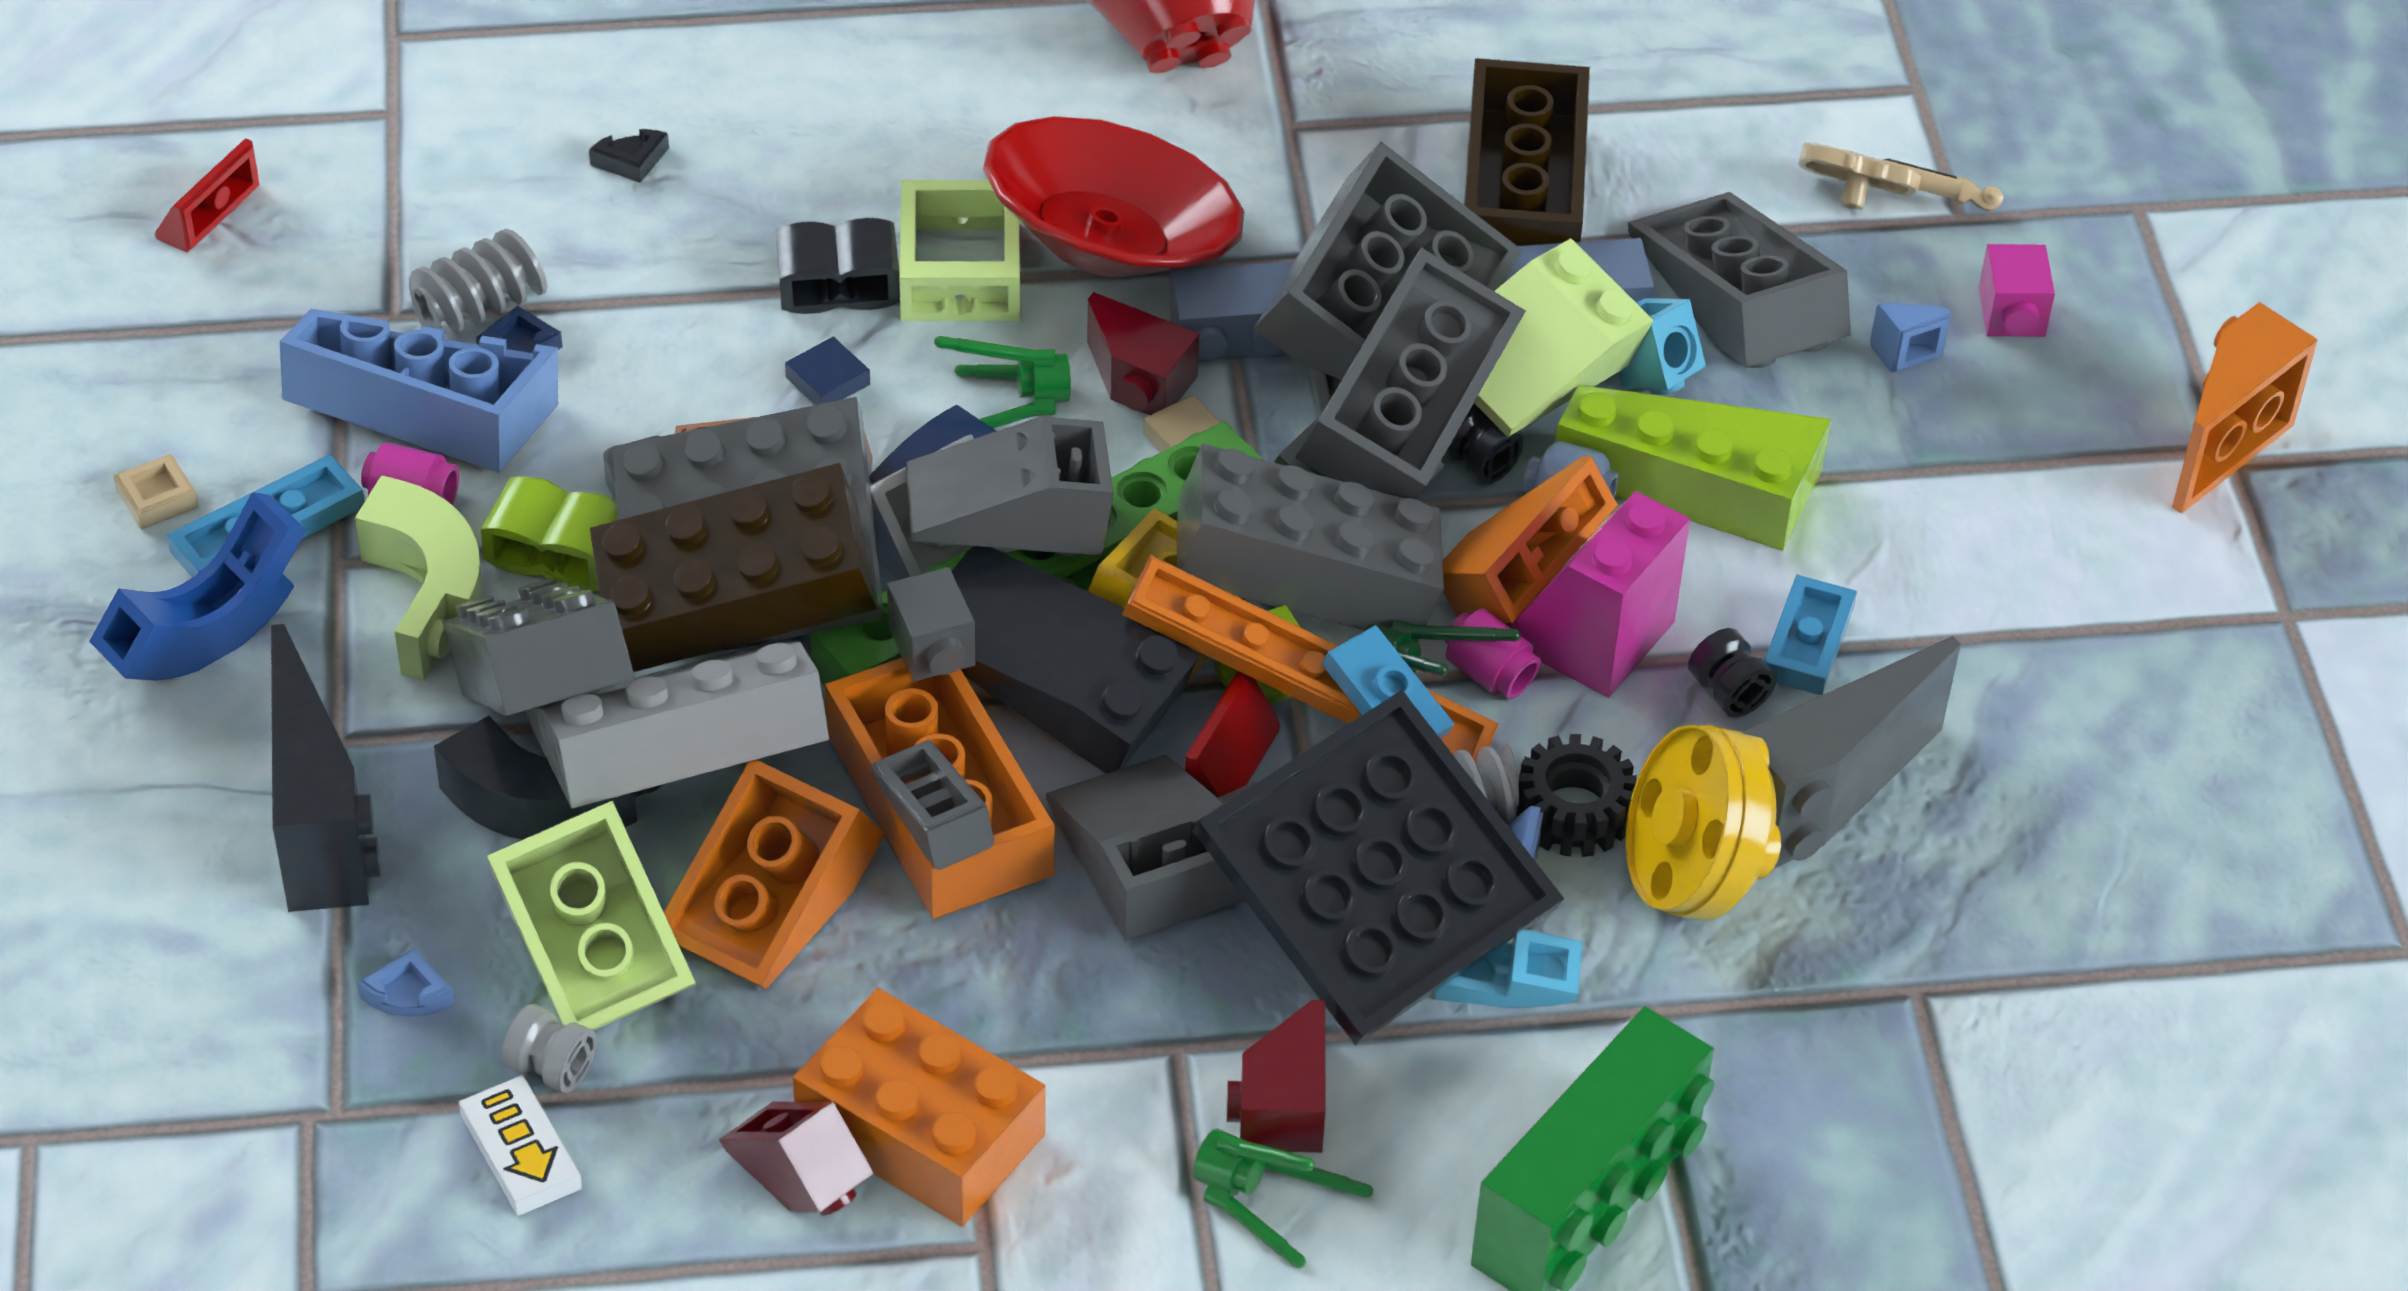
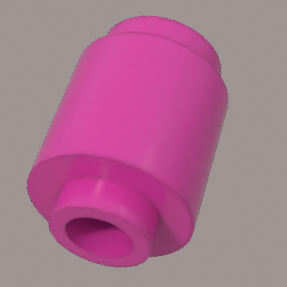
[361,442,460,505]
[1444,609,1541,700]

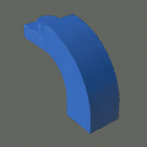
[89,492,307,681]

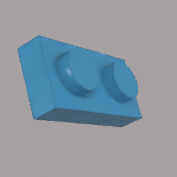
[1764,574,1857,696]

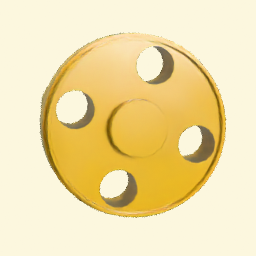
[1625,725,1781,921]

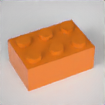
[793,987,1046,1227]

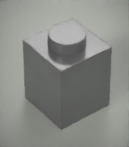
[887,567,975,682]

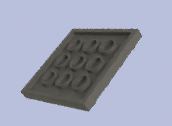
[613,397,884,656]

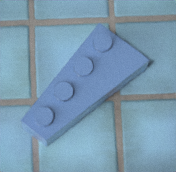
[279,309,558,473]

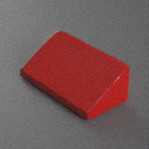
[155,138,260,253]
[1185,671,1280,798]

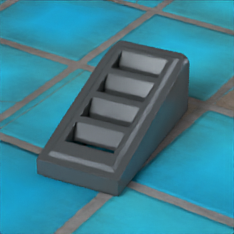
[870,740,994,870]

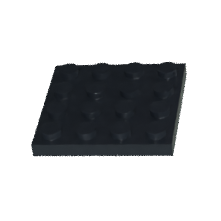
[1192,690,1564,1046]

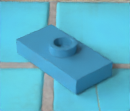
[1321,625,1455,739]

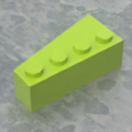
[1556,385,1831,551]

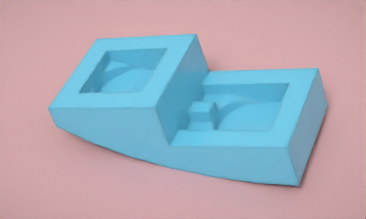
[1435,929,1583,1008]

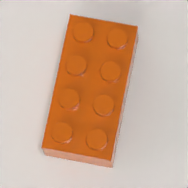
[825,658,1054,919]

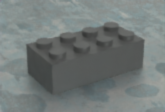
[1177,443,1444,642]
[442,579,635,716]

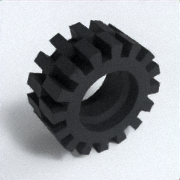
[1516,734,1637,857]

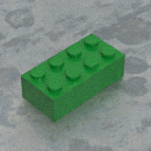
[1471,1006,1714,1291]

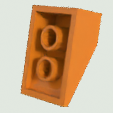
[2172,302,2318,514]
[664,760,885,990]

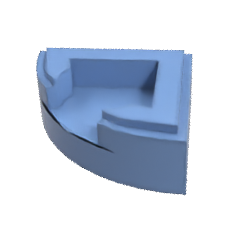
[357,948,455,1016]

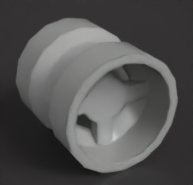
[501,1004,597,1094]

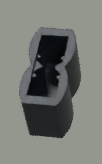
[776,218,900,314]

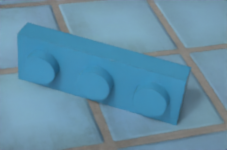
[166,454,365,578]

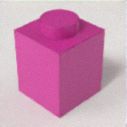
[1978,244,2055,337]

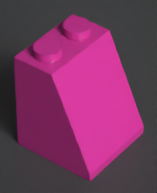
[1509,491,1690,698]

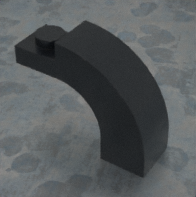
[434,716,663,840]

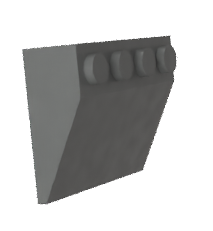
[1253,141,1522,379]

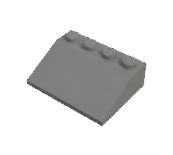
[525,641,829,808]

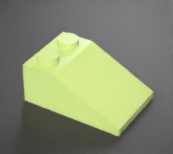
[1474,239,1654,437]
[487,801,696,1031]

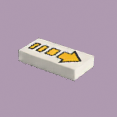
[459,1075,582,1216]

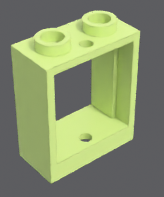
[900,180,1020,321]

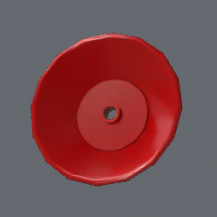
[983,116,1245,278]

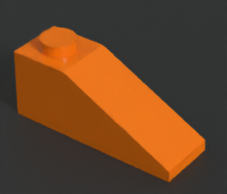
[1442,456,1618,623]

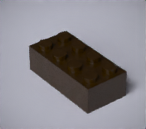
[1464,58,1590,246]
[590,463,877,672]

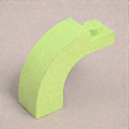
[355,475,485,681]

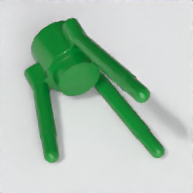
[934,336,1071,429]
[1193,1128,1374,1268]

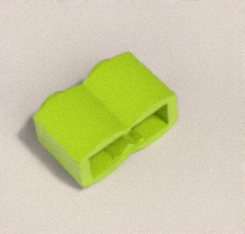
[481,476,618,592]

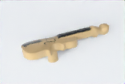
[1798,142,2003,212]

